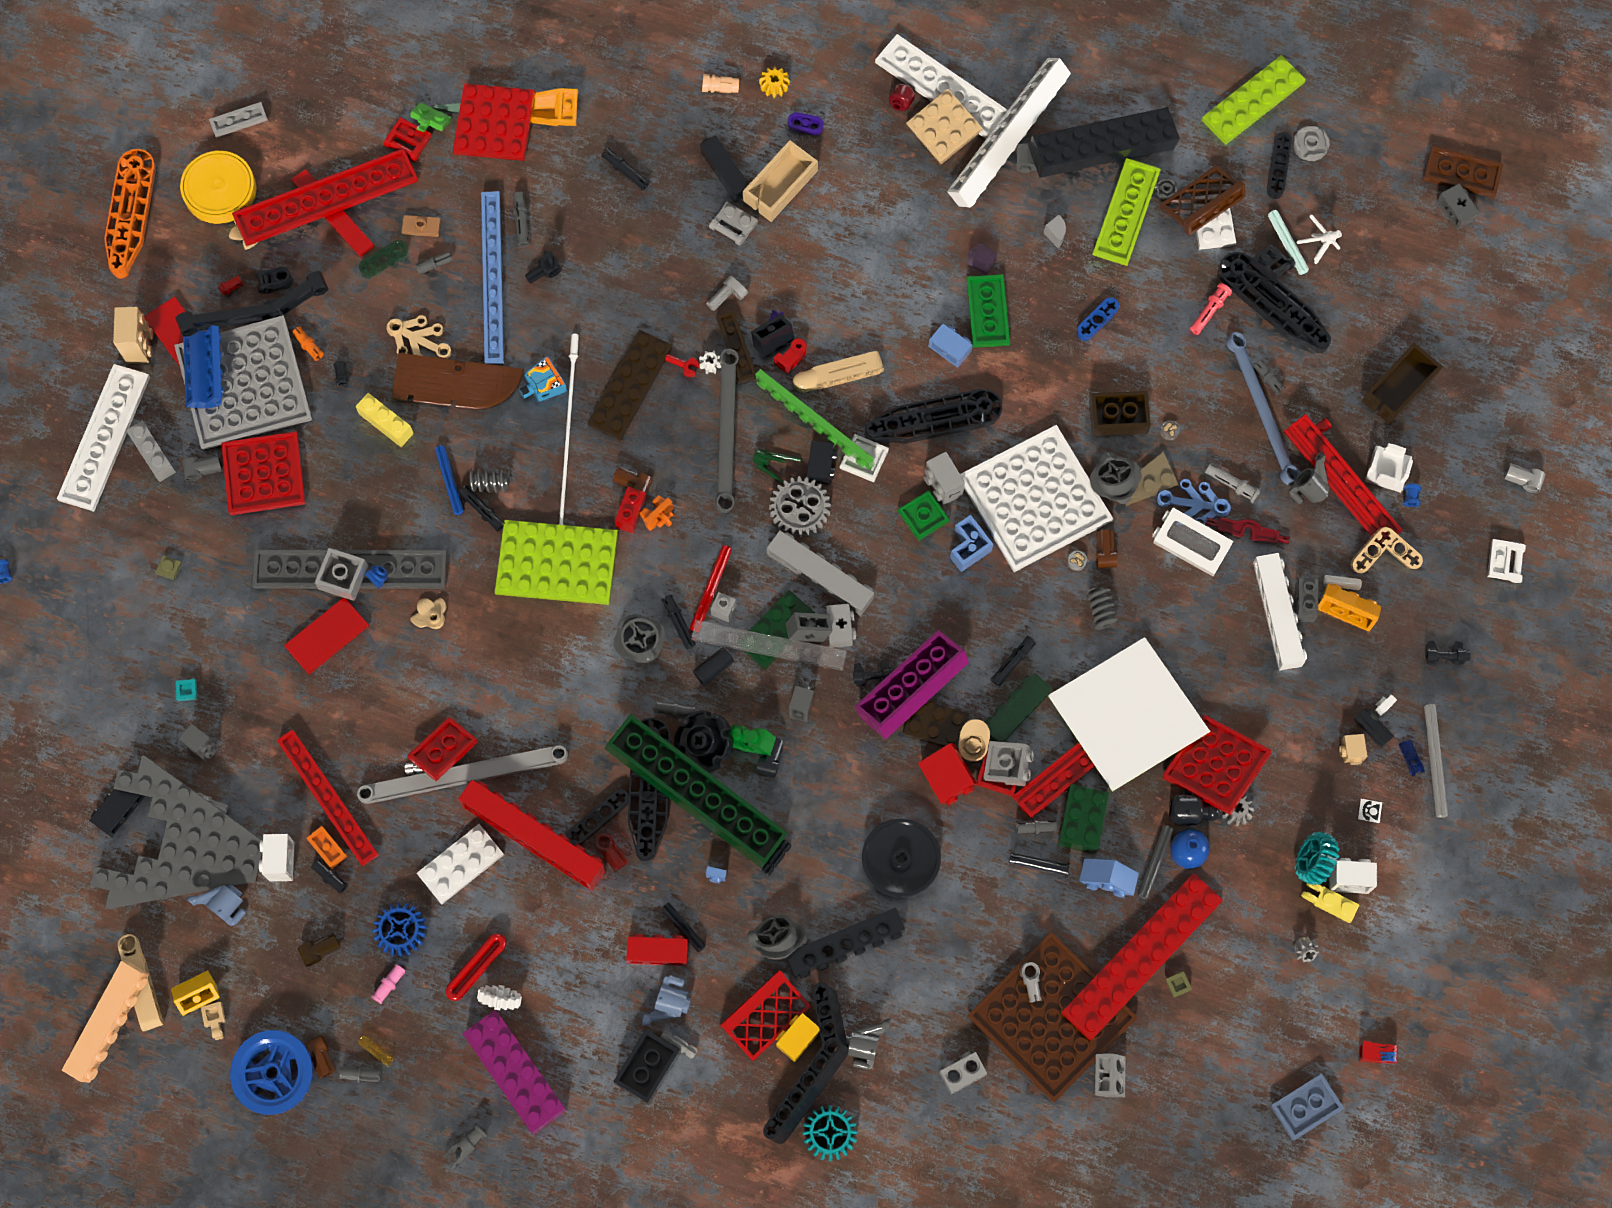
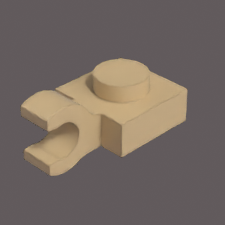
[201,1002,226,1040]

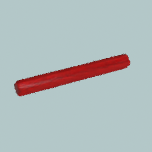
[690,545,732,633]

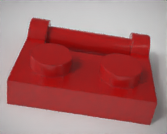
[384,117,432,162]

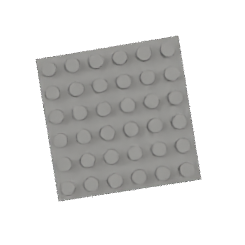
[174,315,312,450]

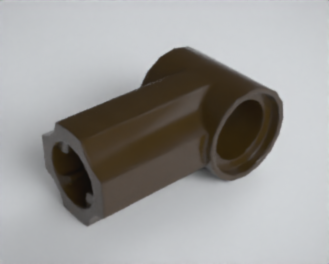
[297,932,341,967]

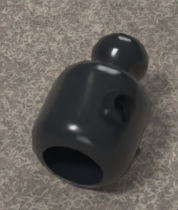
[1169,791,1218,827]

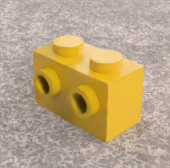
[171,970,220,1016]
[776,1013,820,1062]

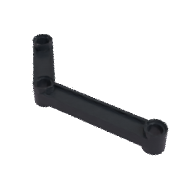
[176,271,328,337]

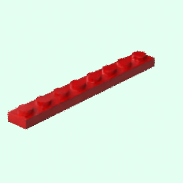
[276,729,379,867]

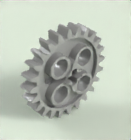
[769,476,831,537]

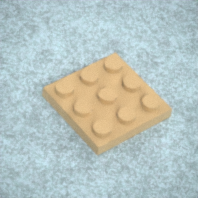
[906,89,983,165]

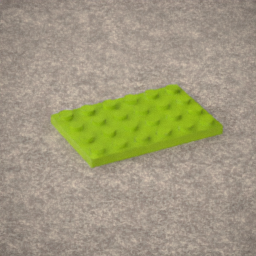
[495,520,618,605]

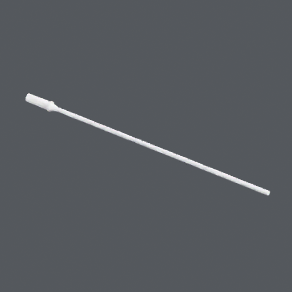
[559,334,579,525]

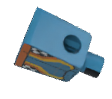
[519,356,567,401]

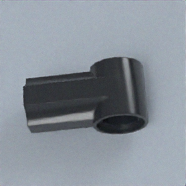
[756,737,784,778]

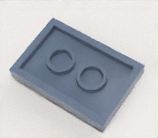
[1270,1073,1344,1141]

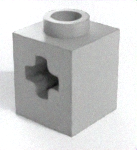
[711,592,736,623]

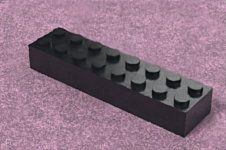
[1028,107,1180,178]

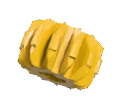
[759,66,790,98]

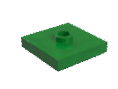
[897,490,950,541]

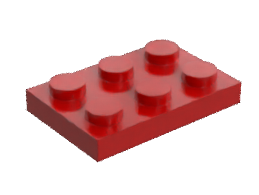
[407,717,478,781]

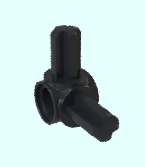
[525,250,562,284]

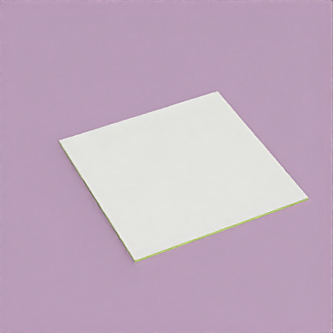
[1048,637,1210,792]

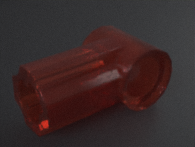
[595,833,629,872]

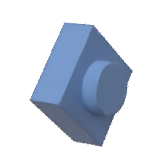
[706,866,727,883]

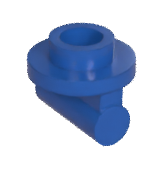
[365,566,388,589]

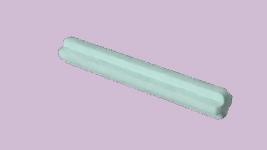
[1268,210,1309,275]

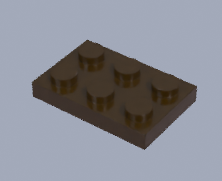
[903,701,969,751]

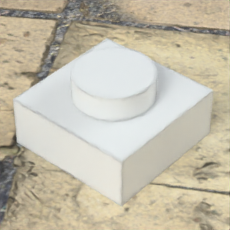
[1374,695,1397,717]

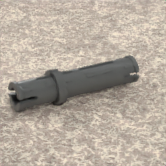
[513,192,529,247]

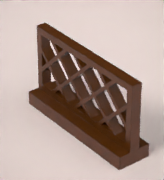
[1160,165,1246,236]

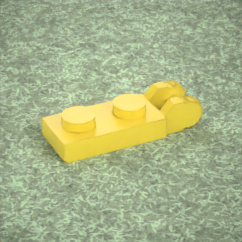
[1301,883,1359,923]

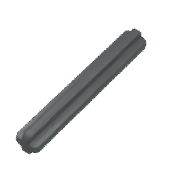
[1138,825,1173,900]

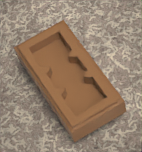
[402,215,441,237]

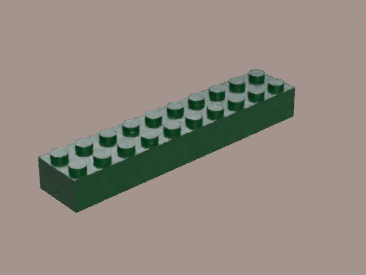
[605,714,788,868]

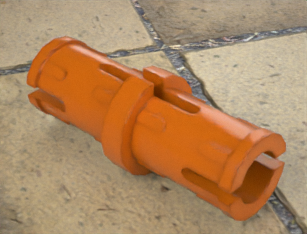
[291,326,324,361]

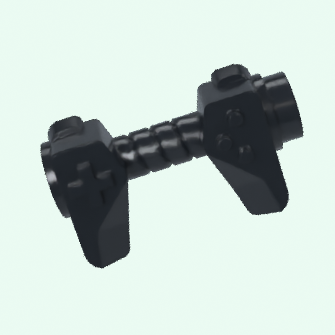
[1425,641,1471,665]
[853,660,896,686]

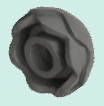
[1155,178,1178,200]

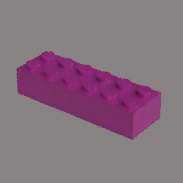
[855,630,969,740]
[462,1009,567,1135]

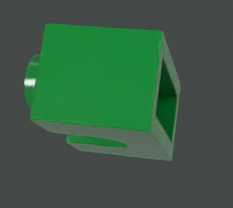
[729,724,776,756]

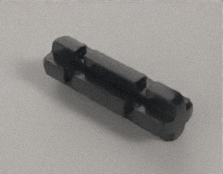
[762,840,791,876]

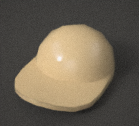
[958,719,990,761]

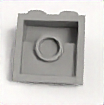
[983,741,1034,786]

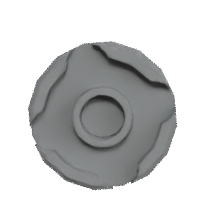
[1293,126,1330,161]

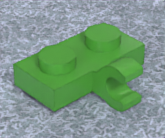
[410,103,451,132]

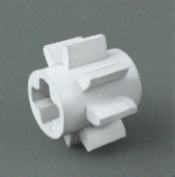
[699,350,721,374]

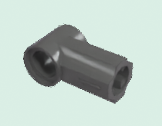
[182,454,222,481]

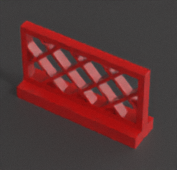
[719,970,811,1061]

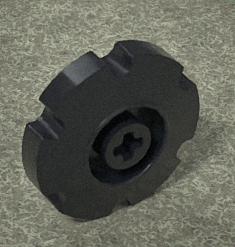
[674,710,733,773]

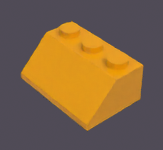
[1318,584,1382,632]

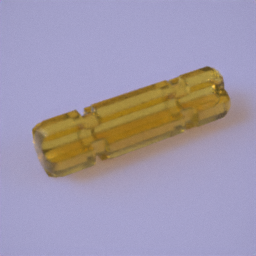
[358,1035,394,1066]

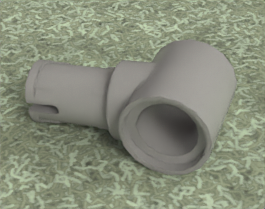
[1019,962,1042,1002]

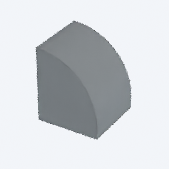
[1044,215,1066,248]

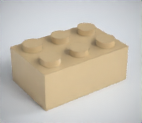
[113,307,153,364]

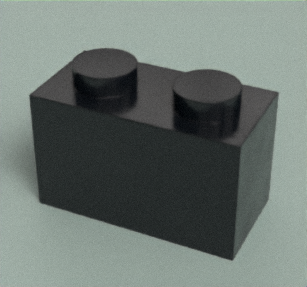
[751,314,794,357]
[807,441,837,485]

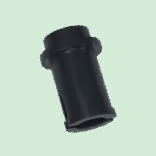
[334,361,350,386]

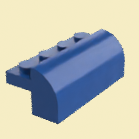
[183,325,223,408]

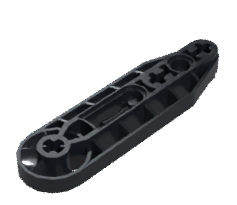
[1218,252,1331,353]
[865,389,1002,444]
[628,717,671,863]

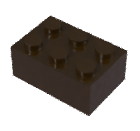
[1089,391,1151,436]

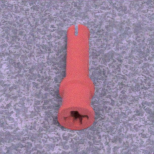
[1189,283,1232,335]

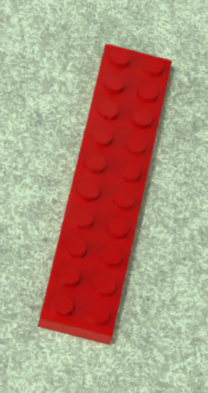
[232,148,418,247]
[1061,873,1223,1041]

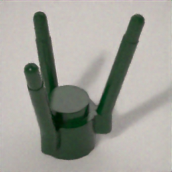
[753,448,802,485]

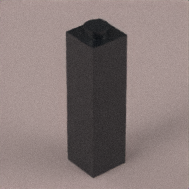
[700,136,749,203]

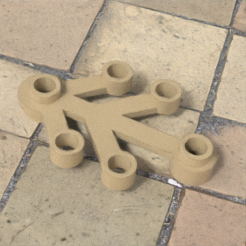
[386,315,452,359]

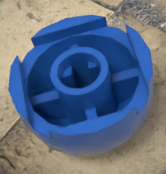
[1170,829,1210,869]

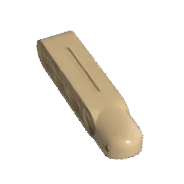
[793,351,884,393]
[118,934,164,1032]

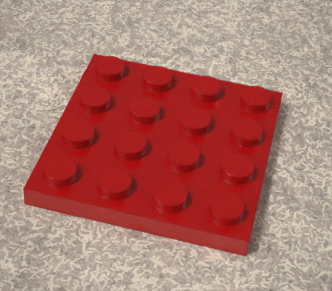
[453,84,536,161]
[221,431,306,515]
[1162,715,1272,815]

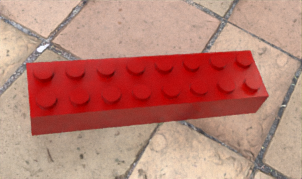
[458,780,605,892]

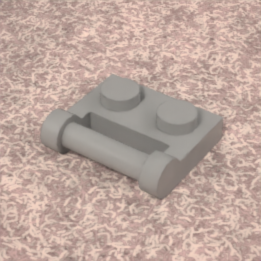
[709,202,758,246]

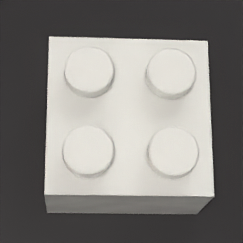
[259,834,295,881]
[1329,858,1377,894]

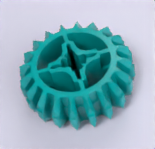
[1295,832,1340,885]
[803,1105,858,1161]

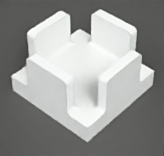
[1365,443,1413,493]

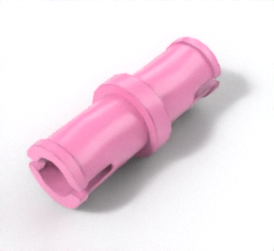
[371,964,406,1004]

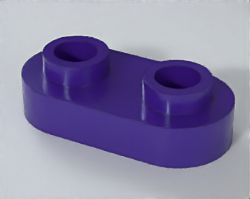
[788,112,824,136]

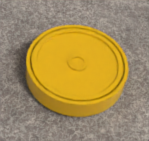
[180,151,257,224]

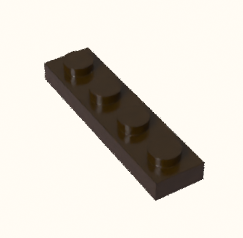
[716,310,756,384]

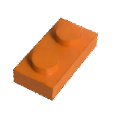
[306,826,347,869]

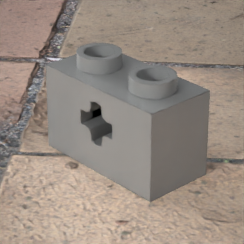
[826,604,856,648]

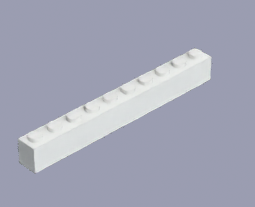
[947,58,1071,208]

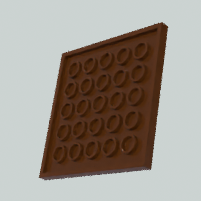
[967,932,1138,1103]

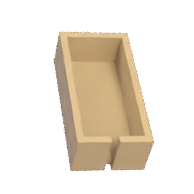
[743,140,818,222]

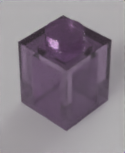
[968,243,998,275]

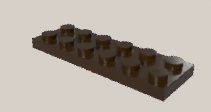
[587,329,673,441]

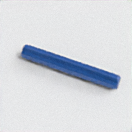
[435,445,464,515]

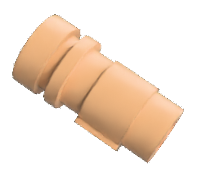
[702,74,739,93]

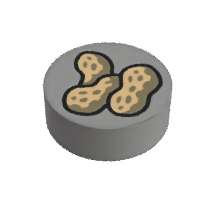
[1067,551,1087,571]

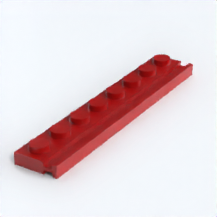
[1284,414,1403,547]
[1012,743,1095,819]

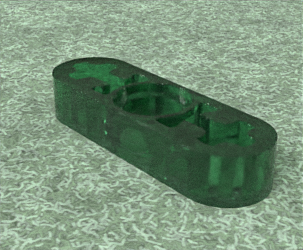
[359,240,408,278]

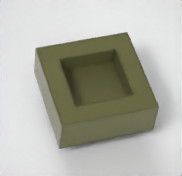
[156,555,182,581]
[1165,971,1192,998]

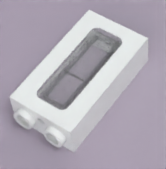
[1152,508,1233,576]

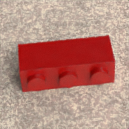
[626,934,688,966]

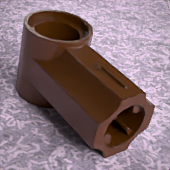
[612,466,653,494]
[1096,530,1117,568]
[304,1035,336,1079]

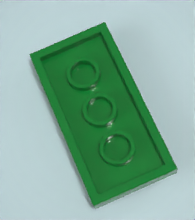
[966,275,1010,348]

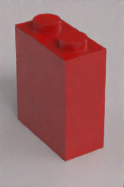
[918,743,978,806]

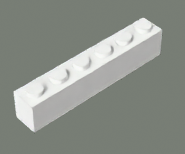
[1253,553,1307,671]

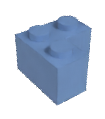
[950,515,993,572]
[1079,858,1139,898]

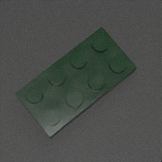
[737,590,815,670]

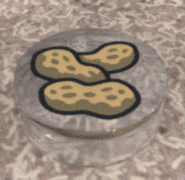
[1160,420,1180,440]

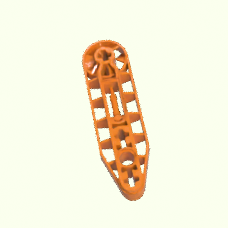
[104,149,156,279]

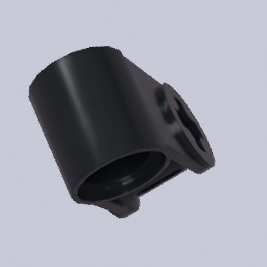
[256,267,294,294]

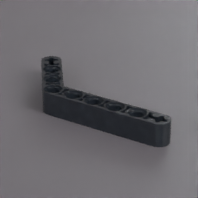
[763,982,849,1144]

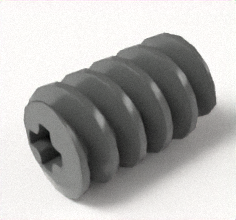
[469,468,510,493]
[1087,587,1118,630]

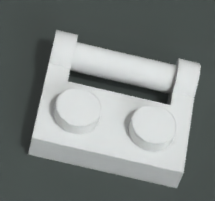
[1487,539,1526,583]

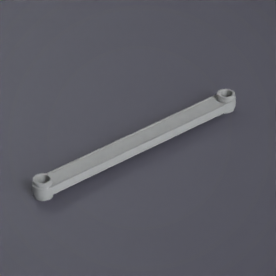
[357,745,568,804]

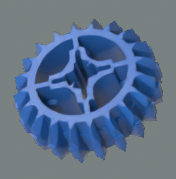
[372,902,427,957]

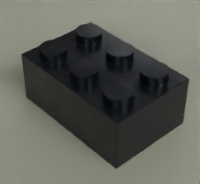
[613,1029,681,1105]

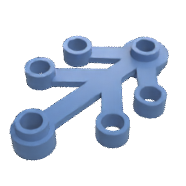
[1157,479,1231,527]

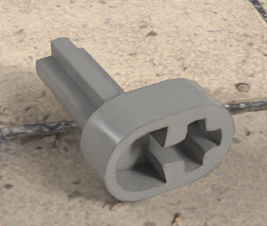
[706,276,748,311]

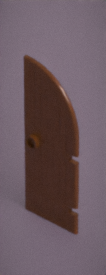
[391,353,524,409]

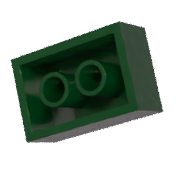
[1057,784,1109,854]

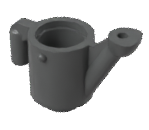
[1289,451,1330,504]
[846,1018,891,1070]

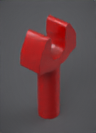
[665,354,700,377]

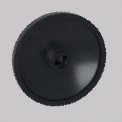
[862,819,941,898]

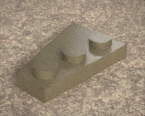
[1125,451,1178,506]

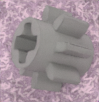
[1293,937,1319,962]

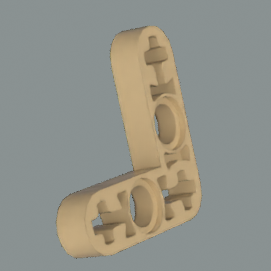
[1350,527,1423,573]

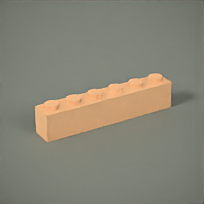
[62,961,149,1083]

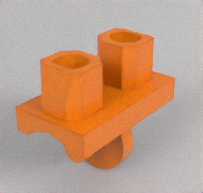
[640,495,675,531]

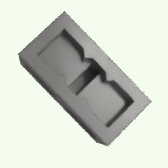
[939,1051,987,1095]
[1095,1054,1126,1097]

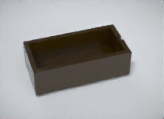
[1362,343,1443,425]

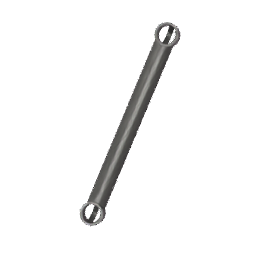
[715,349,739,513]

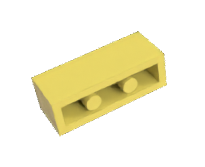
[356,393,414,447]

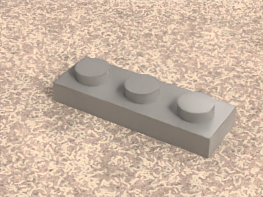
[209,102,268,138]

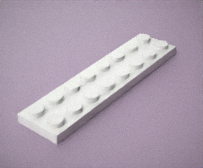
[875,34,1008,139]
[57,364,150,512]

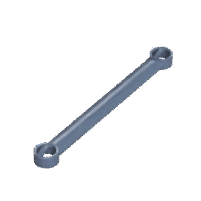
[1226,332,1300,486]

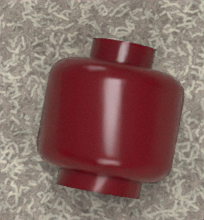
[889,84,915,111]

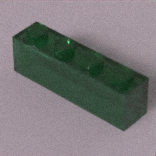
[985,673,1052,742]

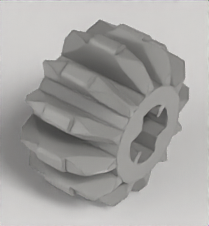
[1220,795,1254,826]

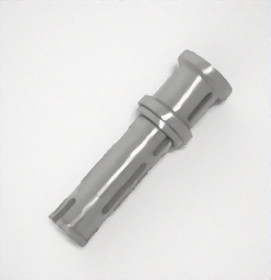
[1205,463,1261,503]

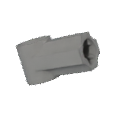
[1504,463,1546,493]

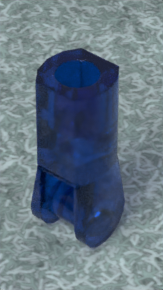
[1399,740,1425,777]

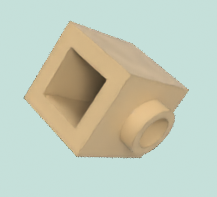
[1339,734,1367,765]

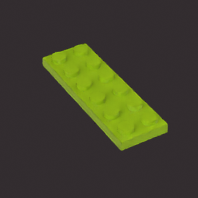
[1201,55,1306,145]
[1093,158,1161,266]

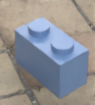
[928,324,973,368]

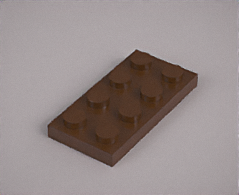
[1423,146,1503,198]

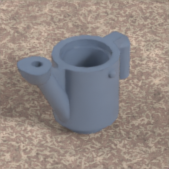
[185,884,246,926]
[641,975,692,1026]

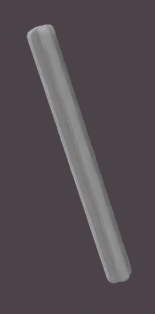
[1424,704,1448,818]

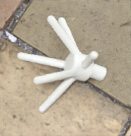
[1297,215,1342,264]

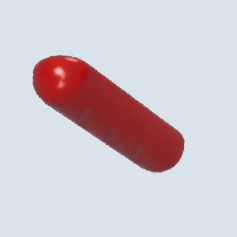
[445,933,507,1001]

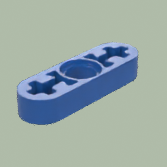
[1077,298,1119,341]

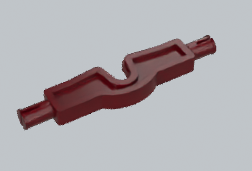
[1205,517,1290,544]

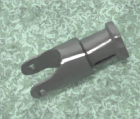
[444,1123,488,1167]

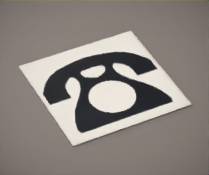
[1358,799,1382,823]

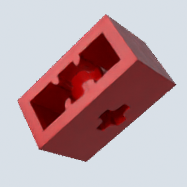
[615,487,647,534]

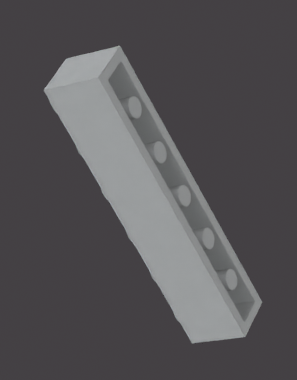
[767,531,874,616]

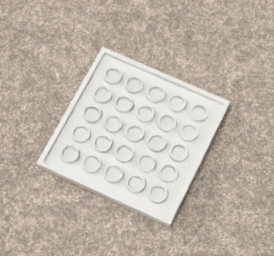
[960,425,1113,572]

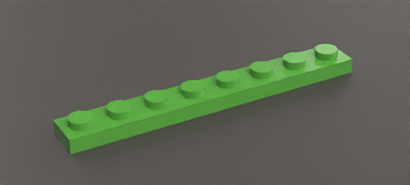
[755,369,875,470]

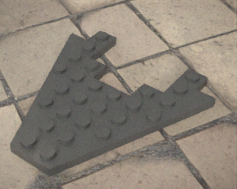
[90,755,263,909]

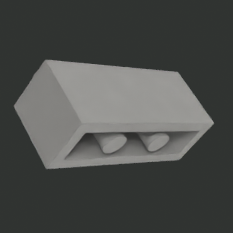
[126,421,176,482]

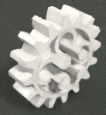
[477,985,522,1010]

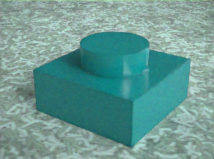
[176,679,197,701]

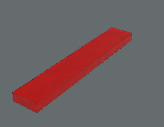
[291,169,375,258]

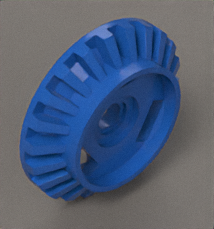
[230,1030,314,1115]

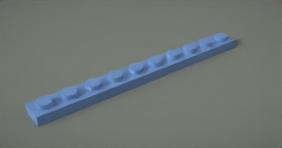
[481,191,504,364]

